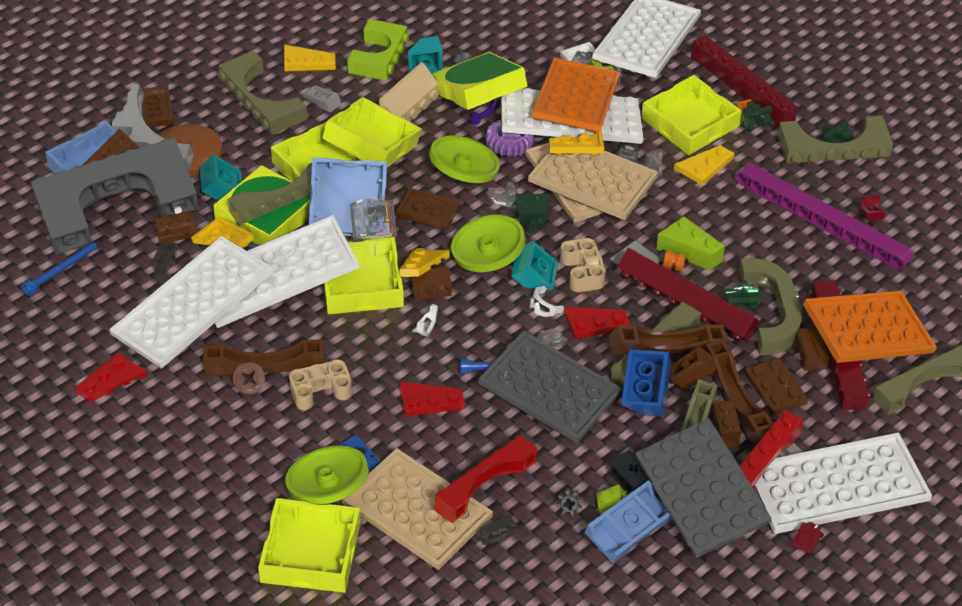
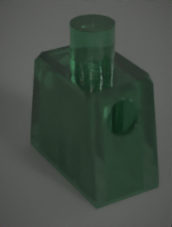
[515,193,550,233]

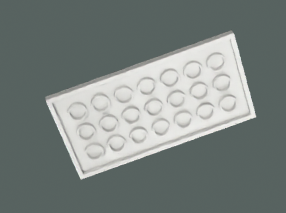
[592,0,701,78]
[501,88,643,144]
[215,215,360,328]
[109,236,274,369]
[754,433,932,534]

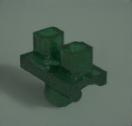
[740,101,772,131]
[821,122,853,143]
[725,279,763,309]

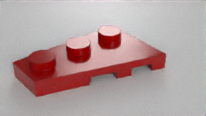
[564,307,631,339]
[75,353,147,402]
[399,382,465,417]

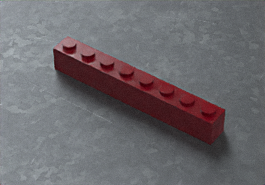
[691,35,798,126]
[617,247,760,341]
[811,280,871,410]

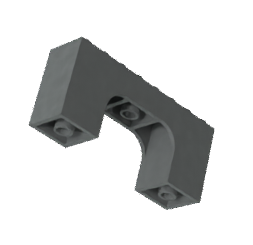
[31,137,198,255]

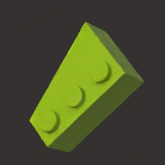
[656,217,725,270]

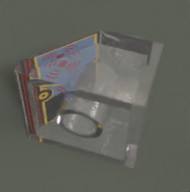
[350,199,397,241]

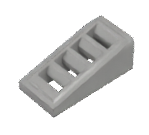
[303,85,341,112]

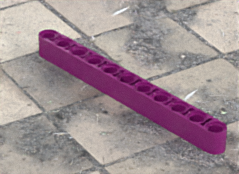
[735,163,913,270]

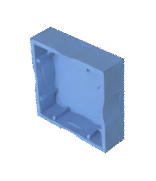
[45,122,116,206]
[309,157,387,237]

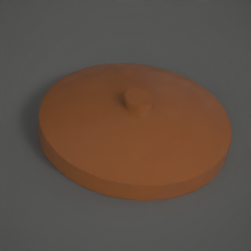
[159,124,223,177]

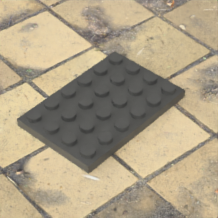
[478,331,622,444]
[635,418,772,558]

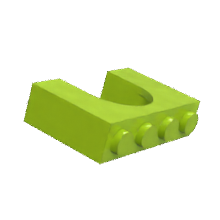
[347,19,409,81]

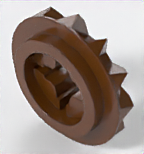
[233,362,265,394]

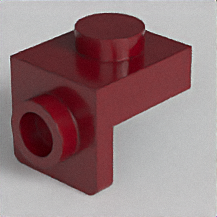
[861,195,885,222]
[791,522,824,555]

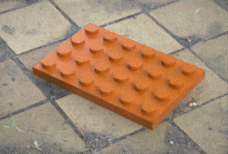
[532,57,620,132]
[803,291,937,363]

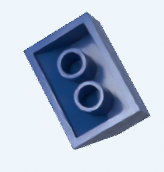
[621,350,671,416]

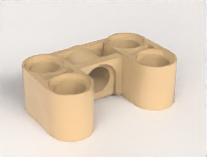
[560,238,606,292]
[289,359,352,410]

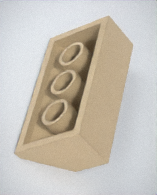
[379,62,439,122]

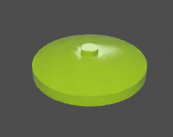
[429,136,500,183]
[451,215,526,272]
[285,446,369,505]

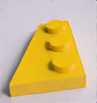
[284,45,336,71]
[549,130,604,155]
[674,145,735,186]
[191,217,254,248]
[400,248,450,277]

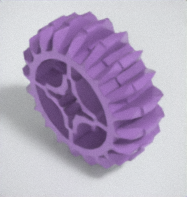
[486,120,534,157]

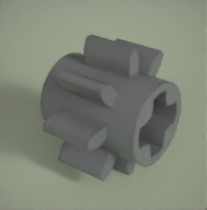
[453,51,473,64]
[618,145,639,163]
[557,488,584,516]

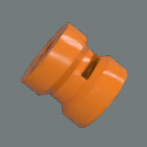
[663,250,686,272]

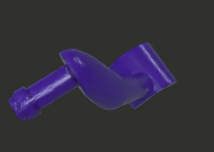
[468,98,498,125]

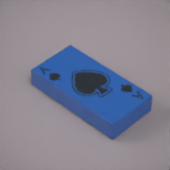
[340,435,381,471]

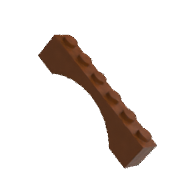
[608,325,727,354]
[203,339,324,376]
[705,339,773,447]

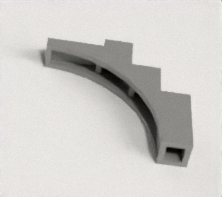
[112,84,194,170]

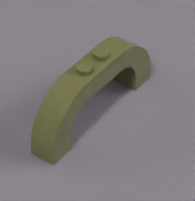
[739,258,803,356]

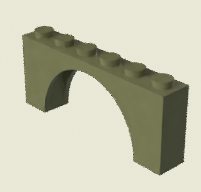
[218,51,308,135]
[778,116,893,163]

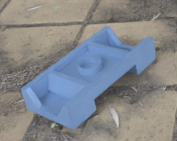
[584,480,672,563]

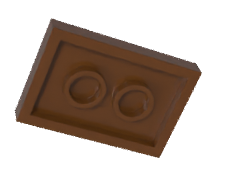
[142,85,175,128]
[82,129,140,166]
[396,188,461,230]
[744,357,808,416]

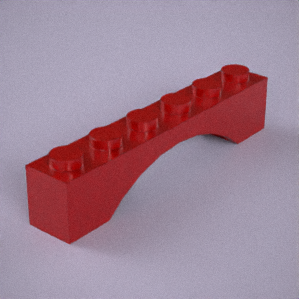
[739,410,803,488]
[434,435,538,524]

